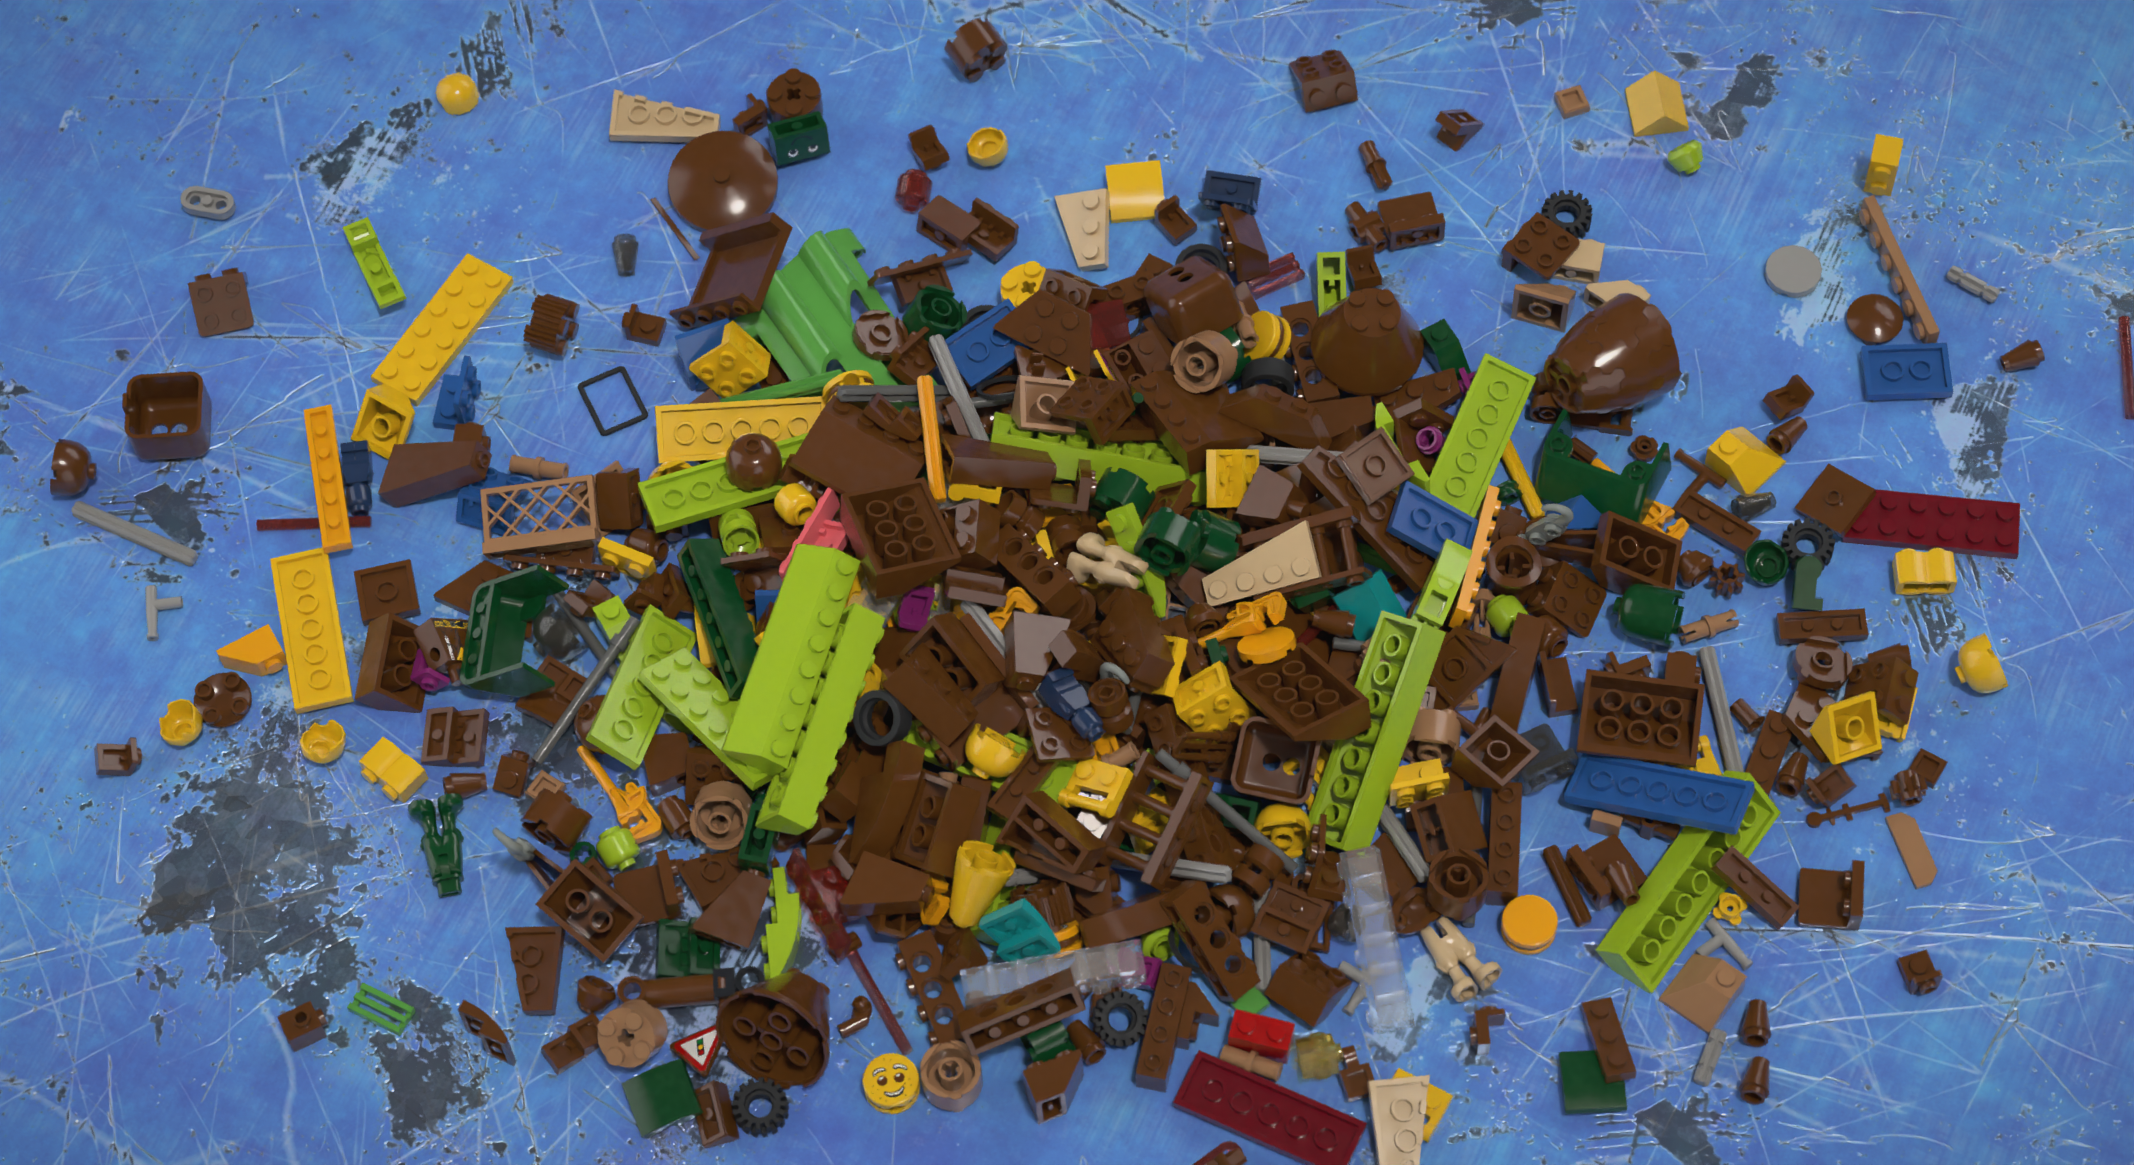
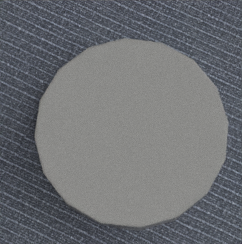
[1765,245,1822,298]

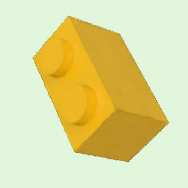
[1863,134,1904,196]

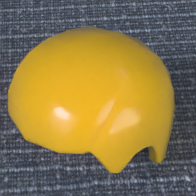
[435,72,480,115]
[967,127,1008,167]
[159,699,203,746]
[300,720,346,763]

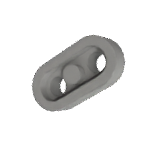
[180,186,236,220]

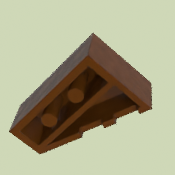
[819,716,891,823]

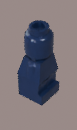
[340,440,374,517]
[1038,668,1105,742]

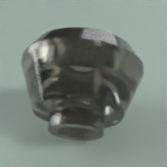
[1328,902,1367,943]

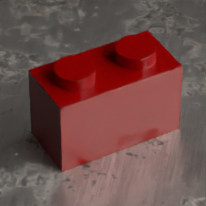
[1228,1009,1295,1064]

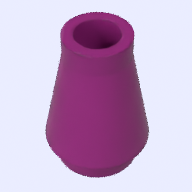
[1416,426,1445,455]

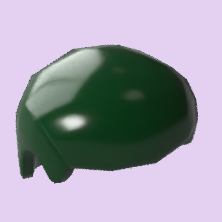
[1743,539,1789,586]

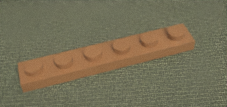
[1859,195,1940,343]

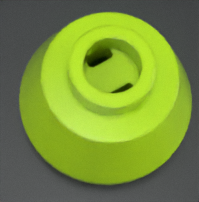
[1667,139,1704,174]
[1140,926,1180,961]

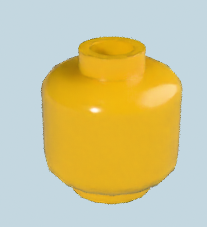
[774,483,817,526]

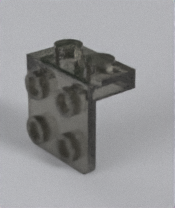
[1513,724,1578,796]

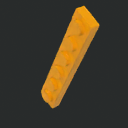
[303,405,353,554]
[1448,485,1501,628]

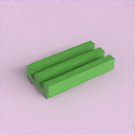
[347,983,416,1036]

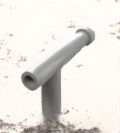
[145,585,183,641]
[1695,917,1753,970]
[1338,960,1385,1016]

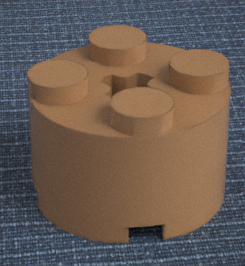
[1170,330,1238,393]
[1401,706,1461,767]
[690,781,752,850]
[597,999,668,1068]
[920,1041,983,1112]

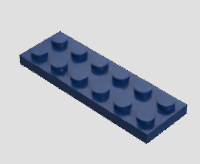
[1564,753,1755,835]

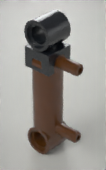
[617,966,765,1009]

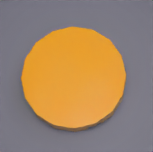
[1237,626,1297,664]

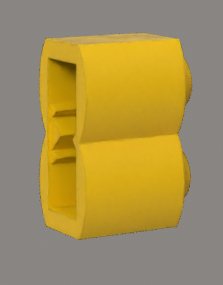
[1892,548,1957,595]
[358,737,428,803]

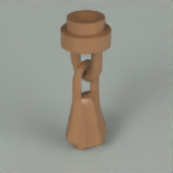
[1472,588,1495,637]

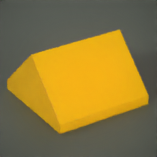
[1625,70,1689,137]
[1809,691,1882,764]

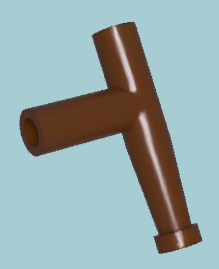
[1674,448,1727,493]
[1445,704,1491,736]

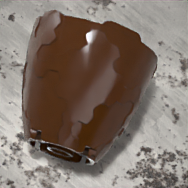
[1544,293,1682,414]

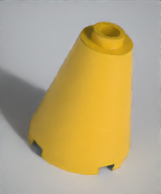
[949,841,1016,928]

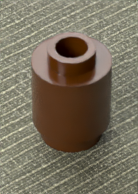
[657,795,693,840]

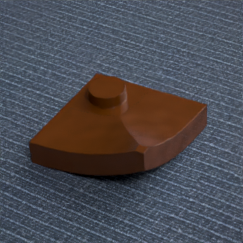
[515,655,597,734]

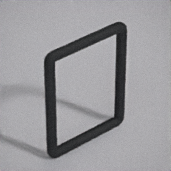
[578,366,648,436]

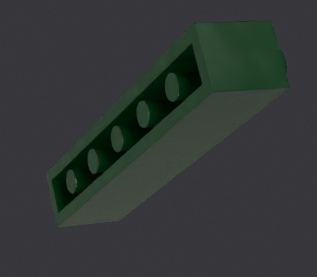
[677,539,759,699]

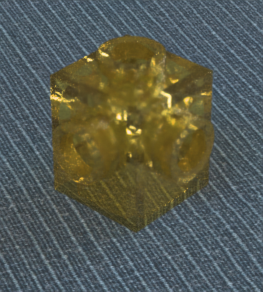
[1295,1032,1343,1079]

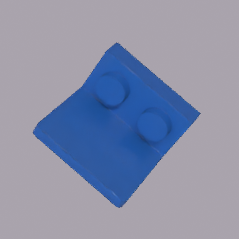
[432,355,481,430]
[456,467,532,535]

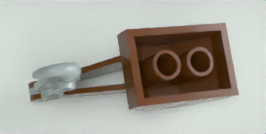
[1516,504,1683,595]
[493,828,644,963]

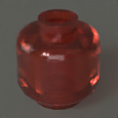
[895,169,932,212]

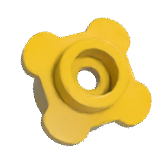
[1713,892,1748,926]

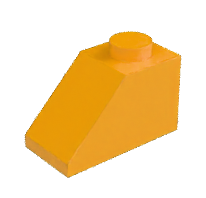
[216,624,287,677]

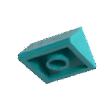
[1331,569,1407,641]

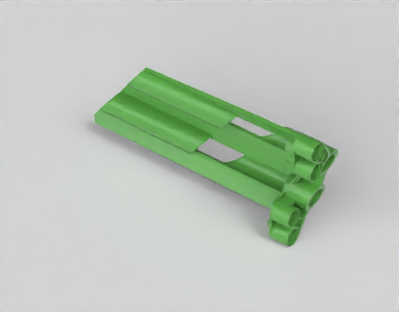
[734,228,938,486]

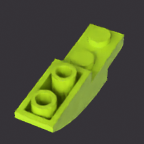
[1105,502,1166,618]
[1410,538,1473,629]
[761,867,802,980]

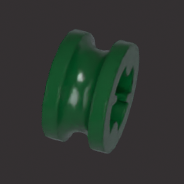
[1497,480,1523,506]
[570,841,598,864]

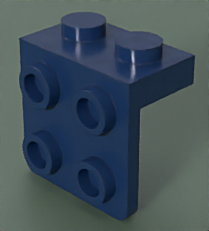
[1198,170,1262,214]

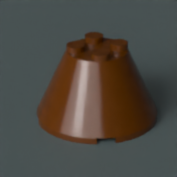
[1310,288,1424,396]
[716,968,830,1089]

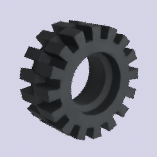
[1541,190,1592,239]
[1780,518,1835,571]
[1091,991,1149,1047]
[732,1077,789,1137]

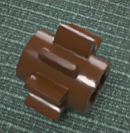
[1708,561,1745,599]
[1889,770,1928,806]

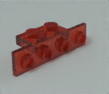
[785,848,862,960]

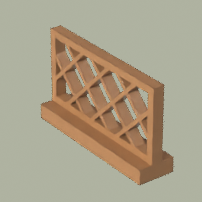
[480,474,601,560]

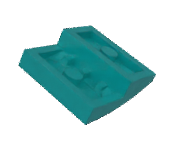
[978,898,1061,971]

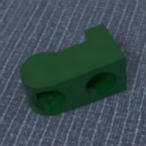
[1791,554,1823,611]

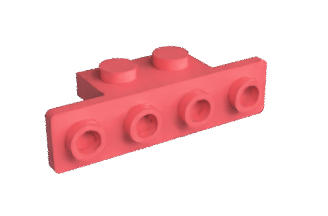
[779,487,849,582]

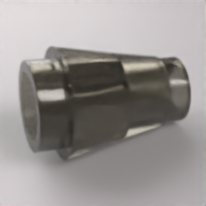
[611,234,639,277]
[1731,492,1776,522]

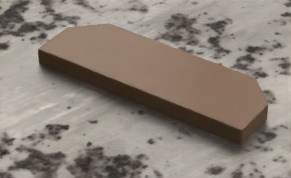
[1885,812,1938,889]

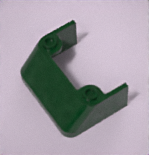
[1535,408,1672,524]
[460,564,569,697]

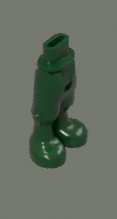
[408,793,464,898]

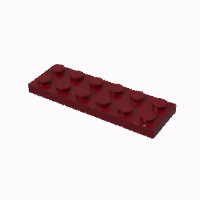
[1842,489,2020,559]
[1173,1050,1367,1165]

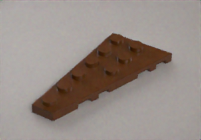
[1297,445,1436,593]

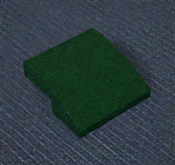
[655,917,720,978]
[1558,1050,1627,1114]
[622,1059,704,1139]

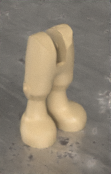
[1066,532,1149,590]
[1419,915,1502,1002]

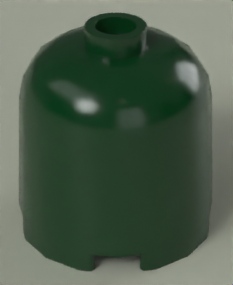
[1613,583,1685,648]

